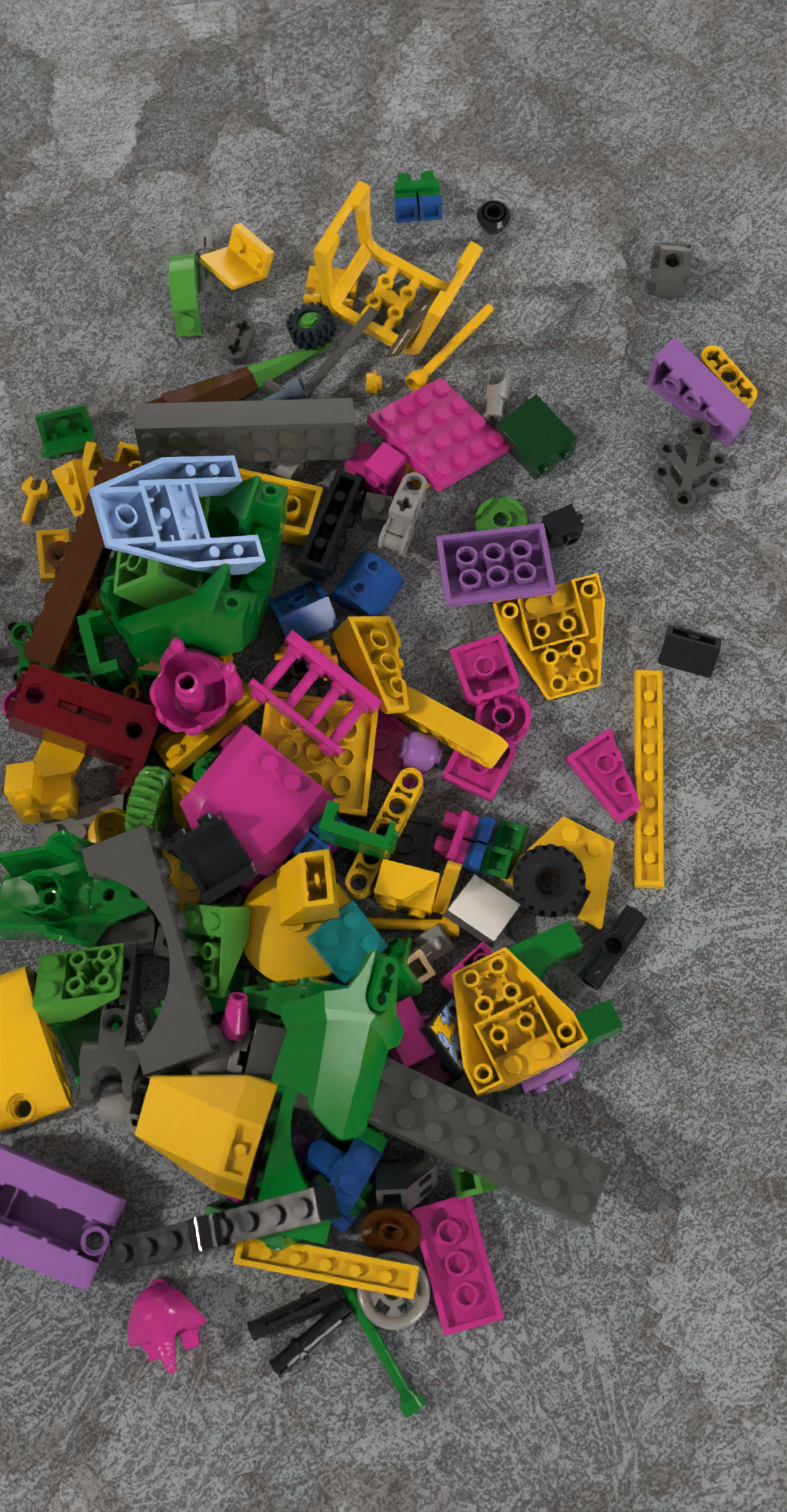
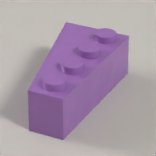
[647,336,752,446]

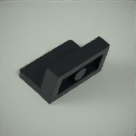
[658,624,721,678]

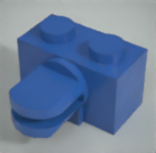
[305,1138,382,1216]

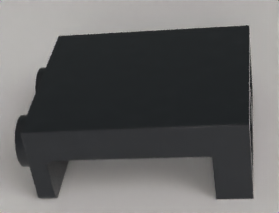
[168,811,258,906]

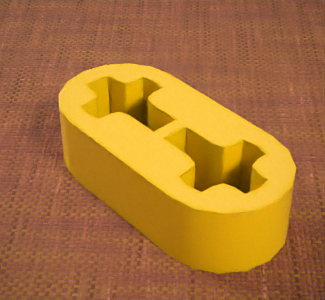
[432,860,462,915]

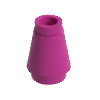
[220,992,250,1040]

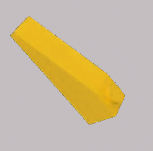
[332,616,409,714]

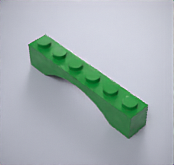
[149,976,325,1029]

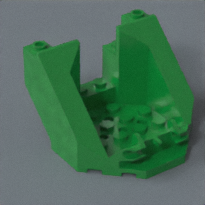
[98,476,288,664]

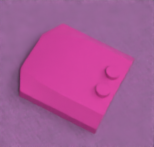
[180,724,335,877]

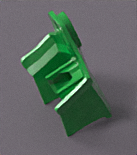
[0,830,149,948]
[271,950,404,1140]

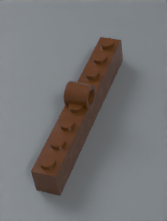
[23,459,136,674]

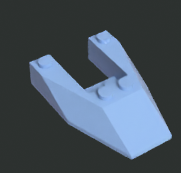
[89,455,266,575]

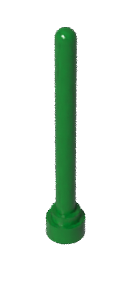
[339,1285,427,1418]

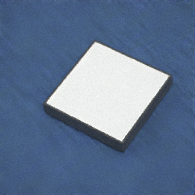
[443,873,522,948]

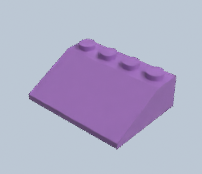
[436,523,557,607]

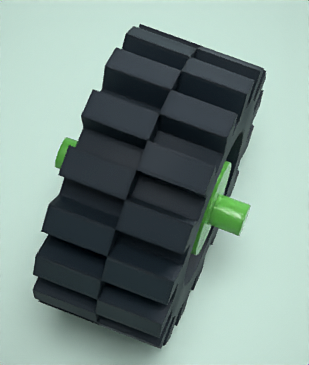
[286,302,336,351]

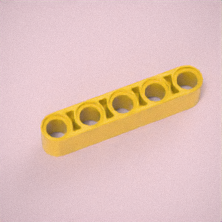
[393,686,509,769]
[345,768,423,900]

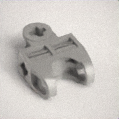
[378,472,427,556]

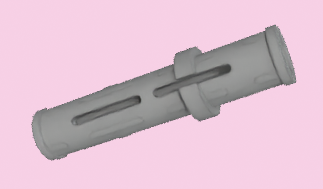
[196,225,216,300]

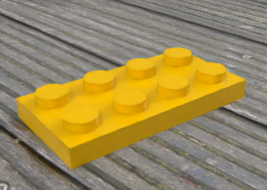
[152,679,262,775]

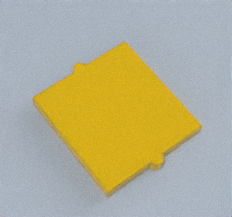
[33,740,86,779]

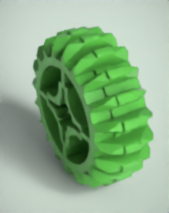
[124,766,174,835]

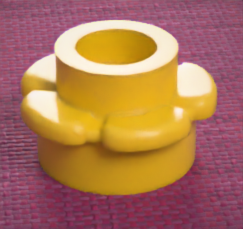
[365,370,382,396]

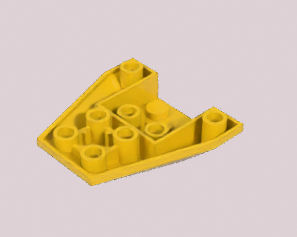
[492,573,605,701]
[452,947,588,1096]
[134,1075,278,1200]

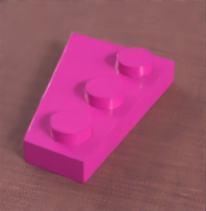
[565,727,641,825]

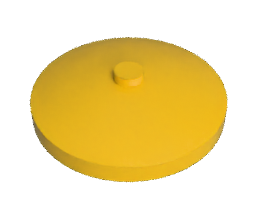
[243,873,350,985]

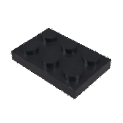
[344,808,438,871]

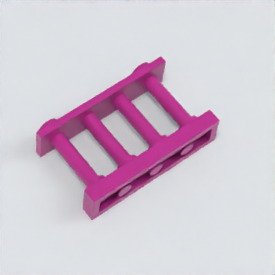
[248,630,383,759]

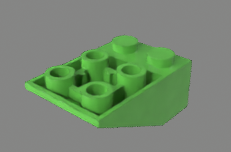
[184,902,250,998]
[32,943,125,1024]

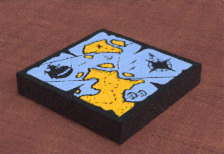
[420,993,465,1078]

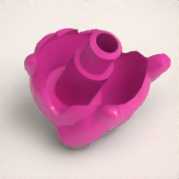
[150,637,243,736]

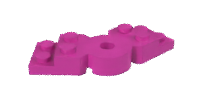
[441,633,531,803]

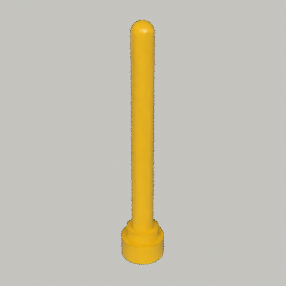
[405,304,494,391]
[367,916,460,937]

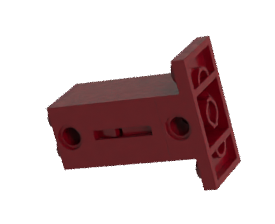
[5,663,159,797]

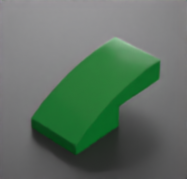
[480,819,529,879]

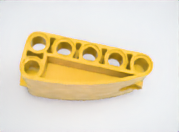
[0,966,73,1133]

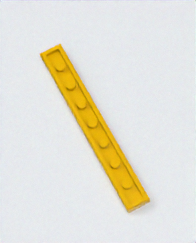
[634,670,664,889]

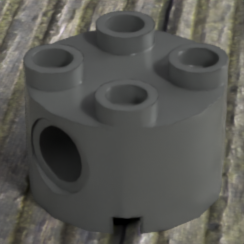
[648,242,692,298]

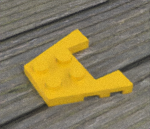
[500,816,614,931]

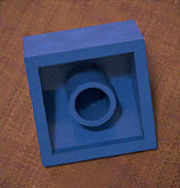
[268,580,339,641]

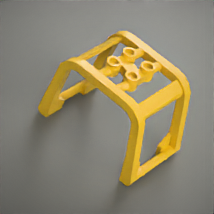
[313,181,483,355]

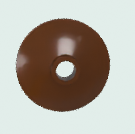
[360,1207,422,1254]

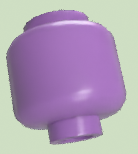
[399,732,442,771]

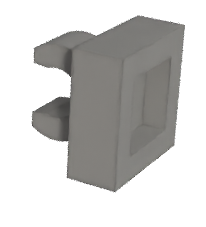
[413,922,455,963]

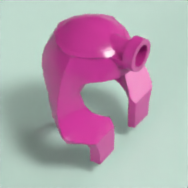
[128,1278,206,1374]

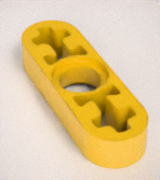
[699,345,757,408]

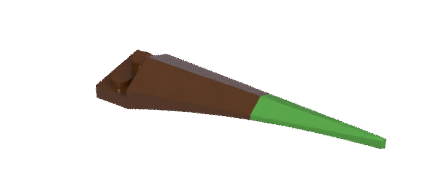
[145,341,332,404]

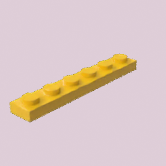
[233,1239,420,1299]

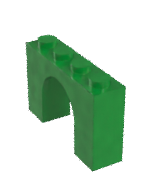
[507,920,623,1054]

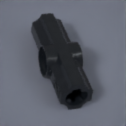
[577,905,648,991]

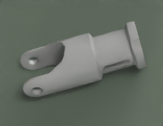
[483,368,511,427]

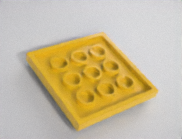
[261,690,379,818]

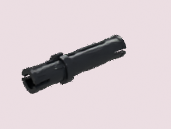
[247,1283,340,1341]
[269,1299,355,1378]

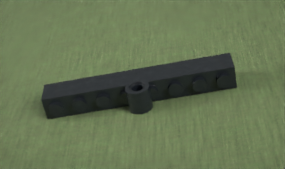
[110,1184,341,1272]

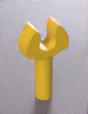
[21,476,50,525]

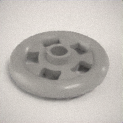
[357,1251,431,1330]

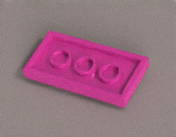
[411,1196,504,1336]

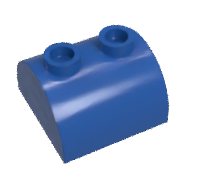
[330,551,404,616]

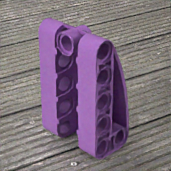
[0,1143,128,1290]

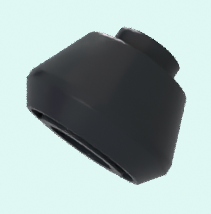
[477,200,511,235]

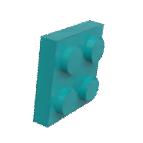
[306,900,388,984]

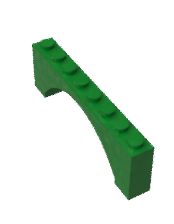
[250,978,347,1245]

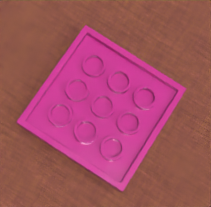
[367,378,509,492]

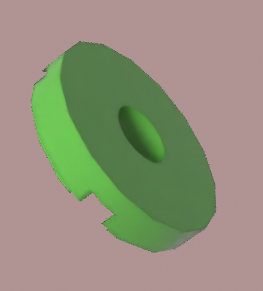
[475,496,527,531]

